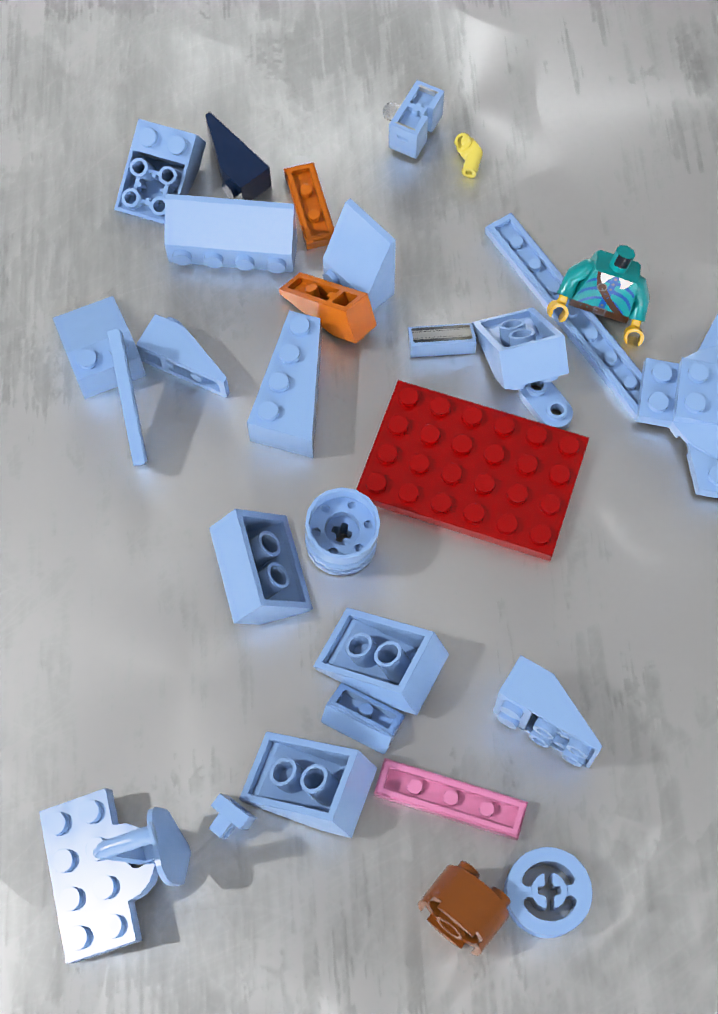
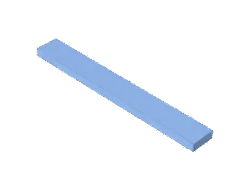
[485,213,642,420]

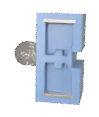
[383,80,444,159]

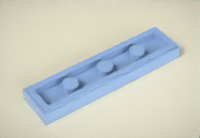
[107,329,148,467]

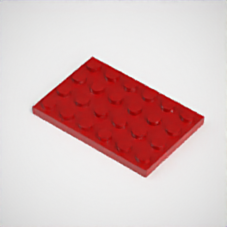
[356,380,589,561]

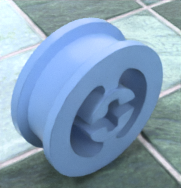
[504,847,592,938]

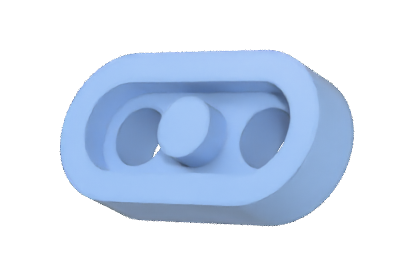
[519,381,573,430]

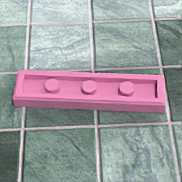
[374,758,528,840]

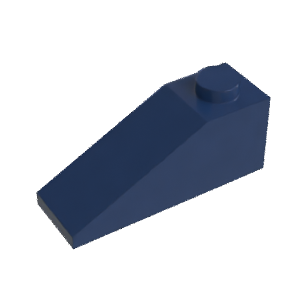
[205,112,272,200]

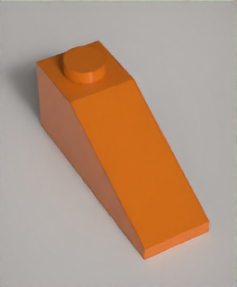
[278,272,377,344]

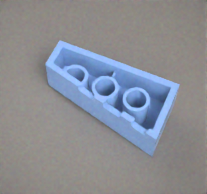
[247,310,322,458]

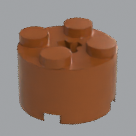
[418,861,511,956]

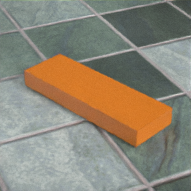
[284,162,334,250]

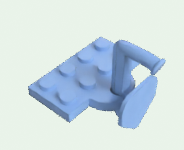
[39,788,191,963]

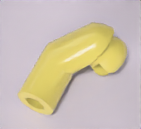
[454,133,483,178]

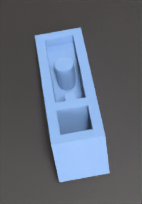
[136,314,230,398]

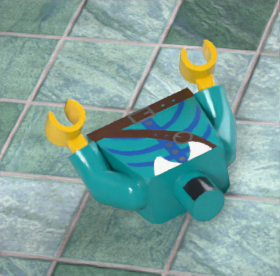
[547,245,650,346]

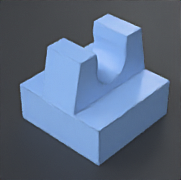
[209,793,257,838]

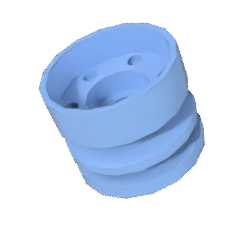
[305,487,380,576]

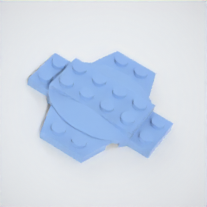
[636,314,718,499]

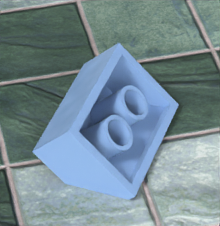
[209,509,313,625]

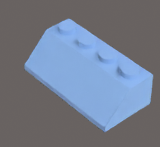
[164,194,298,273]

